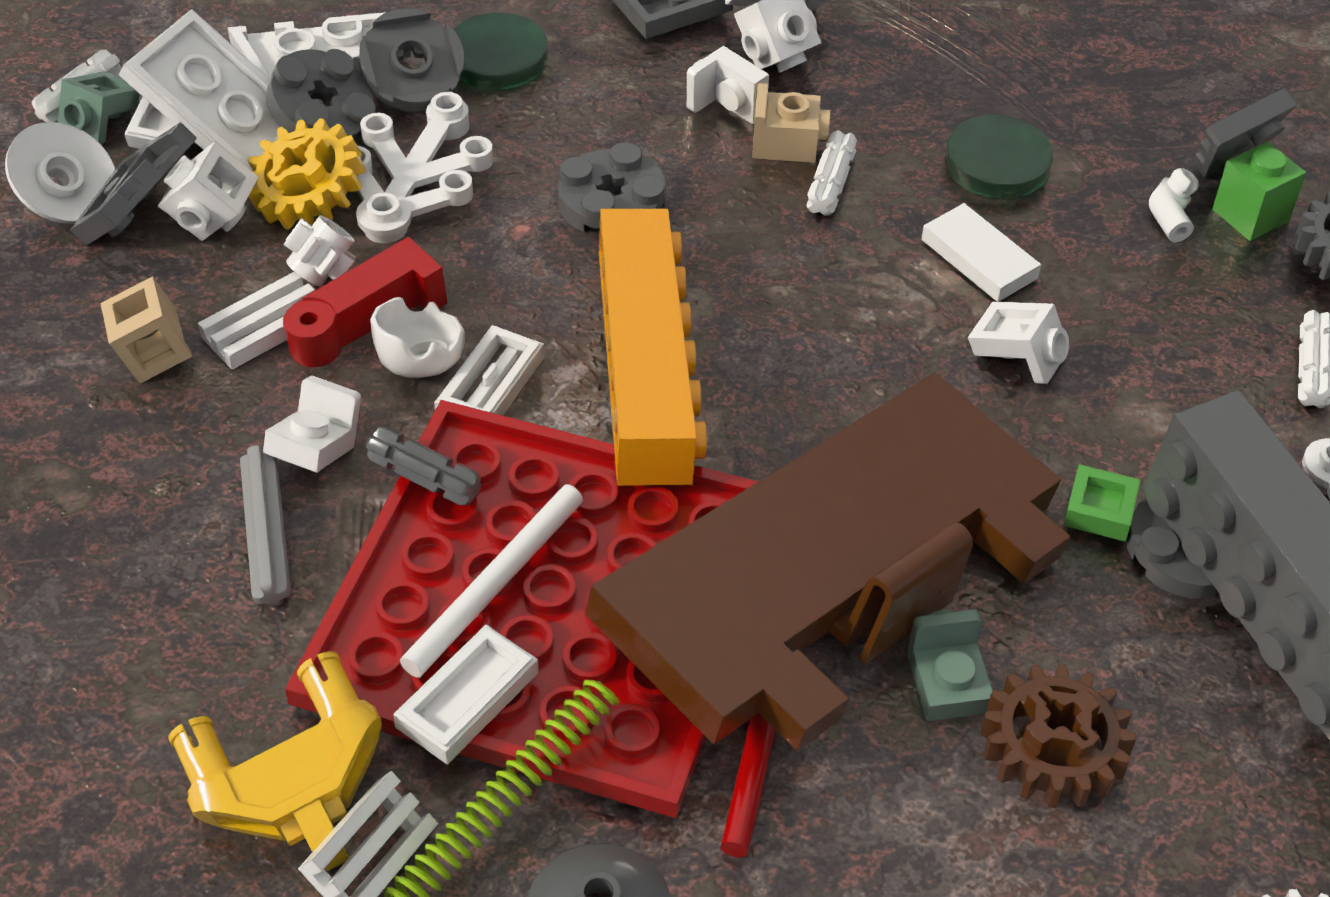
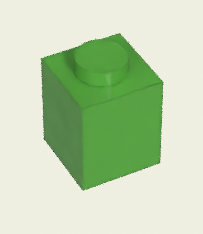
[1212,141,1307,241]

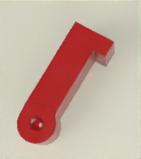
[283,236,448,367]

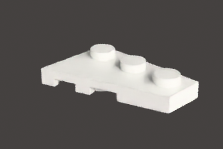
[228,12,411,79]

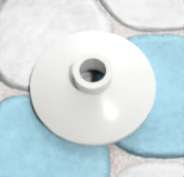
[5,122,115,224]

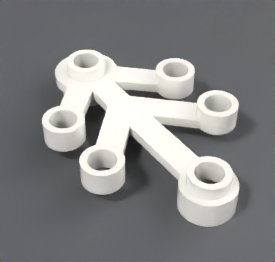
[356,92,493,243]

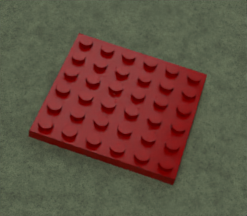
[285,400,758,819]

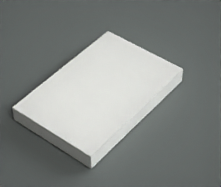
[119,9,295,171]

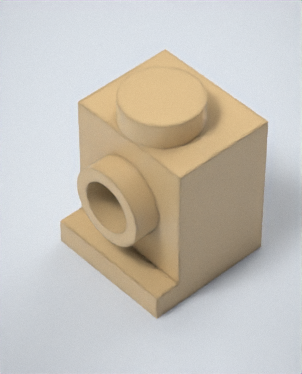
[752,83,830,163]
[100,276,192,384]

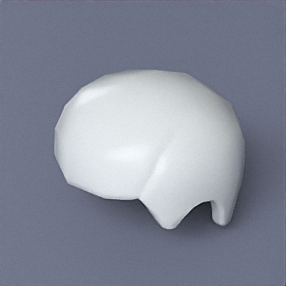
[370,297,465,378]

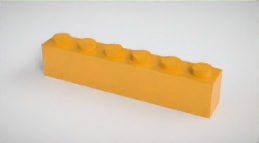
[599,209,707,486]

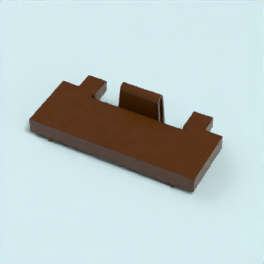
[585,372,1071,751]

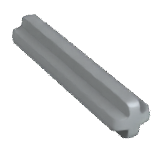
[240,445,291,607]

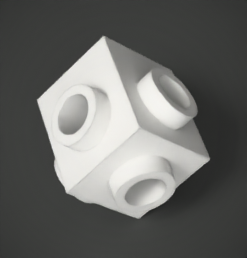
[734,0,821,73]
[158,141,259,241]

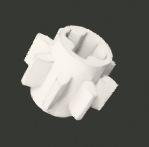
[284,215,356,287]

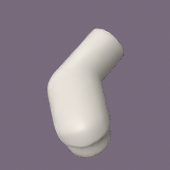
[1149,168,1199,243]

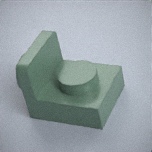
[58,71,140,145]
[907,609,993,722]

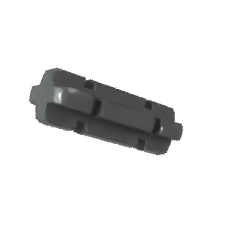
[366,427,482,506]

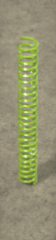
[384,680,619,897]

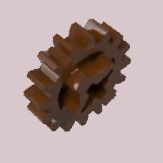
[980,664,1136,808]

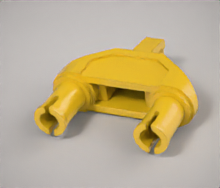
[168,651,381,872]

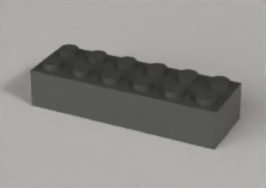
[1142,389,1330,741]

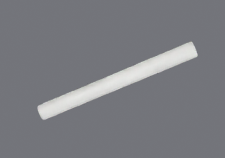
[400,484,583,678]

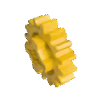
[247,118,366,230]

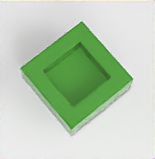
[1063,464,1141,542]

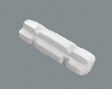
[32,49,122,122]
[806,130,857,216]
[1298,310,1330,409]

